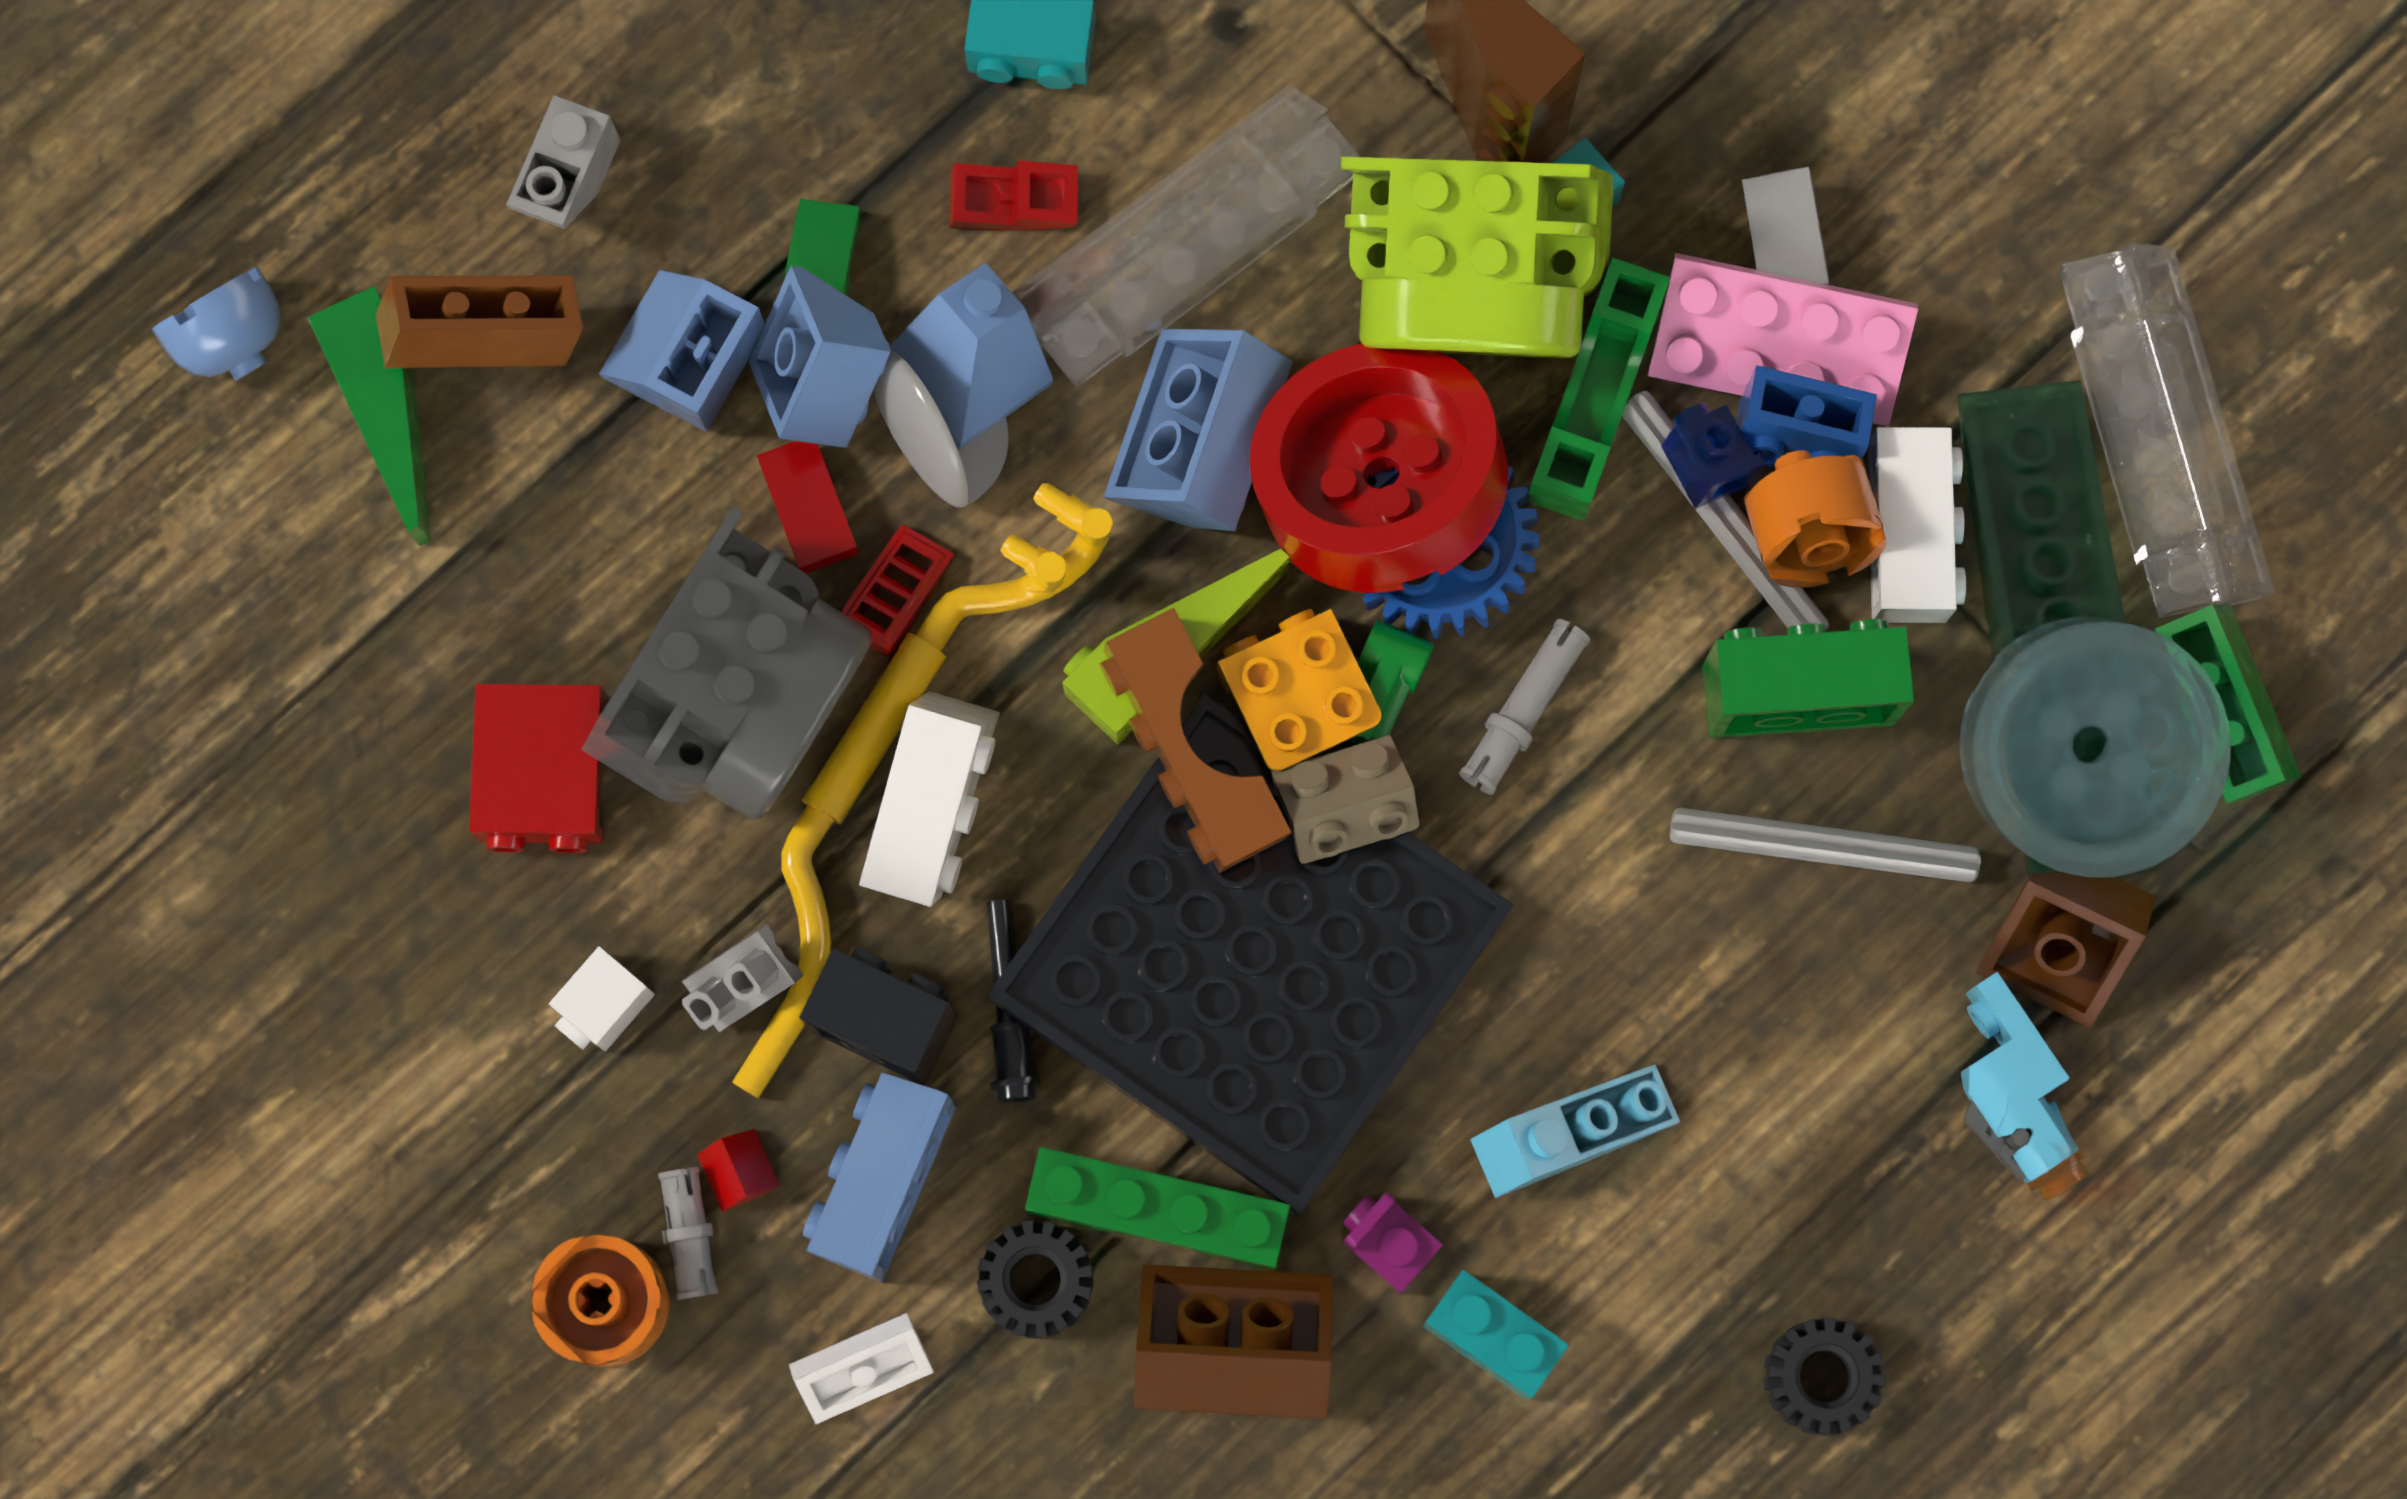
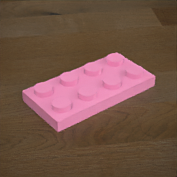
[1648,253,1918,427]

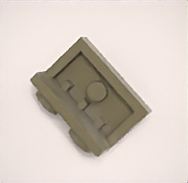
[1271,735,1419,864]

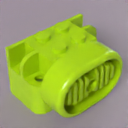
[1341,157,1614,358]

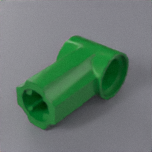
[1347,619,1435,745]

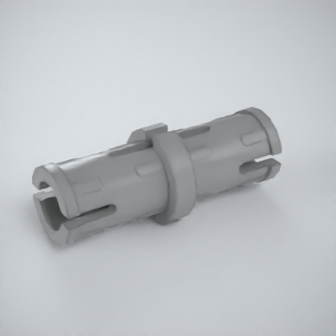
[658,1167,718,1300]

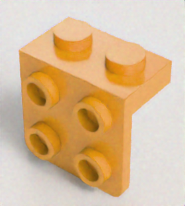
[1216,609,1381,771]

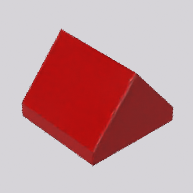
[697,1128,781,1213]

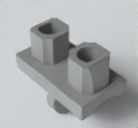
[682,924,803,1032]

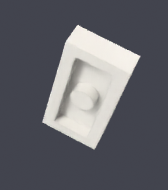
[789,1313,934,1424]

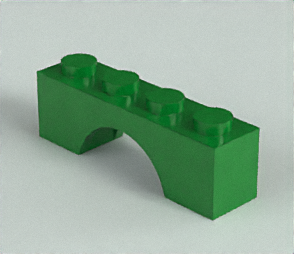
[1528,257,1671,522]
[1025,1147,1290,1272]

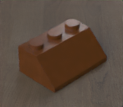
[1134,1264,1333,1419]

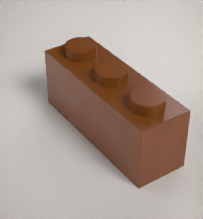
[376,275,583,368]

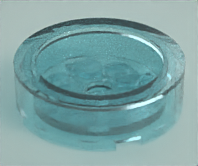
[1960,617,2231,877]

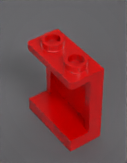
[469,684,610,854]

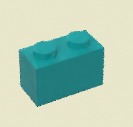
[964,0,1096,89]
[1423,1270,1569,1401]

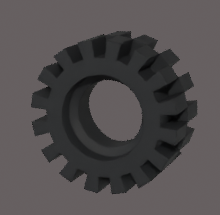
[977,1221,1094,1339]
[1763,1317,1886,1436]

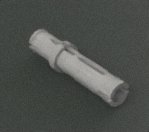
[1459,619,1591,795]

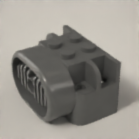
[581,506,872,820]

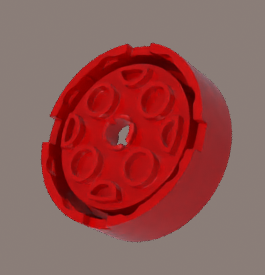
[1250,344,1509,593]

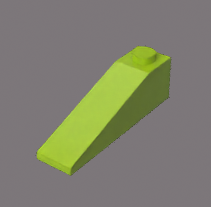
[1062,548,1290,745]

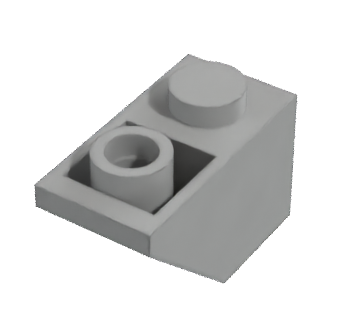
[506,95,621,229]

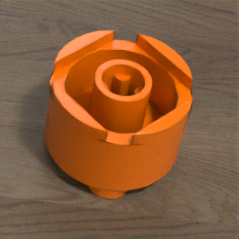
[1744,450,1886,588]
[532,1235,671,1368]

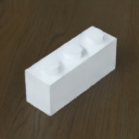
[1868,427,1966,623]

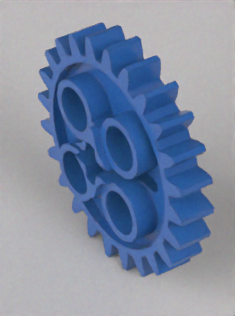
[1363,466,1540,639]

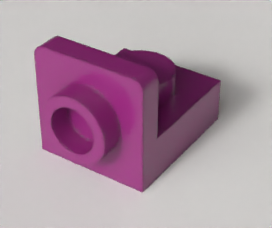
[1343,1192,1443,1294]

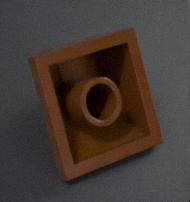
[1976,869,2156,1028]

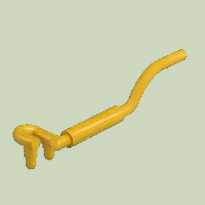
[732,483,1113,1099]

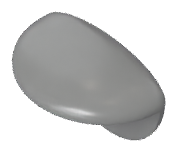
[873,349,1009,508]

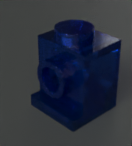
[1661,402,1765,509]

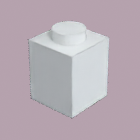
[549,946,655,1052]

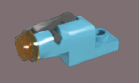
[1961,972,2088,1201]

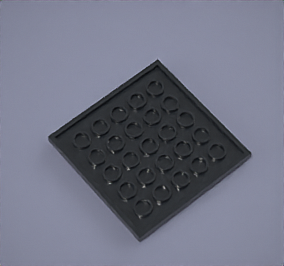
[987,694,1514,1216]

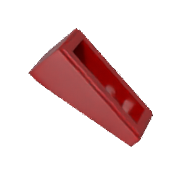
[841,524,955,660]

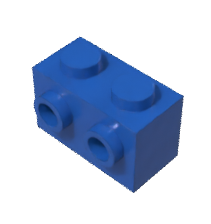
[1730,365,1877,466]

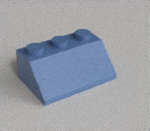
[1103,329,1293,531]
[803,1073,956,1283]

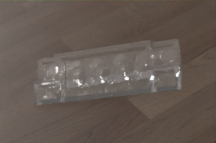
[1012,85,1360,388]
[2059,242,2275,618]

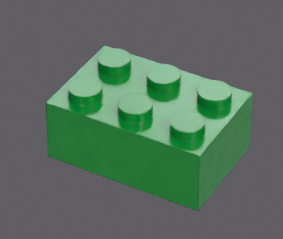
[1702,619,1914,738]

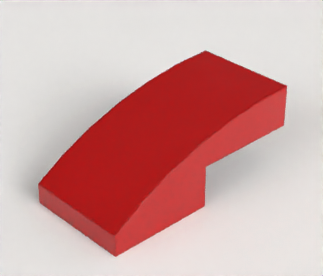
[949,160,1078,231]
[756,441,859,574]

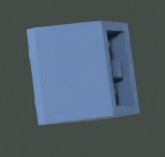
[599,270,765,432]

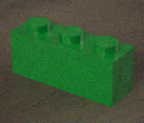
[2155,604,2302,804]

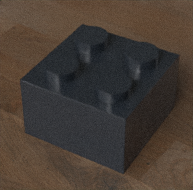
[799,946,957,1086]

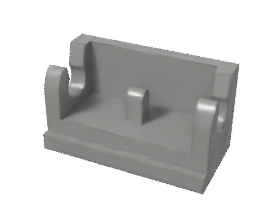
[1742,167,1830,285]

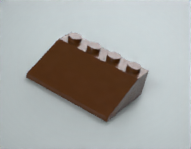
[1424,0,1586,163]

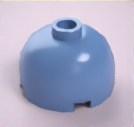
[151,266,281,381]

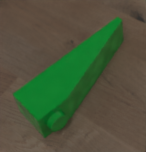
[307,286,431,546]

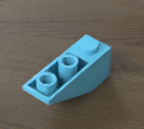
[1470,1064,1680,1198]

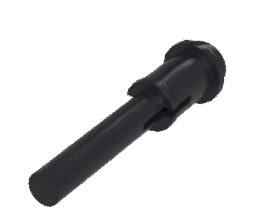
[986,900,1041,1103]

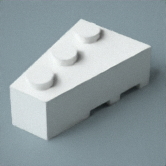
[859,691,1000,907]

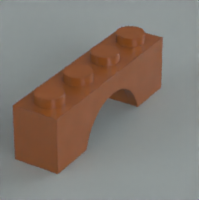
[1100,608,1291,873]

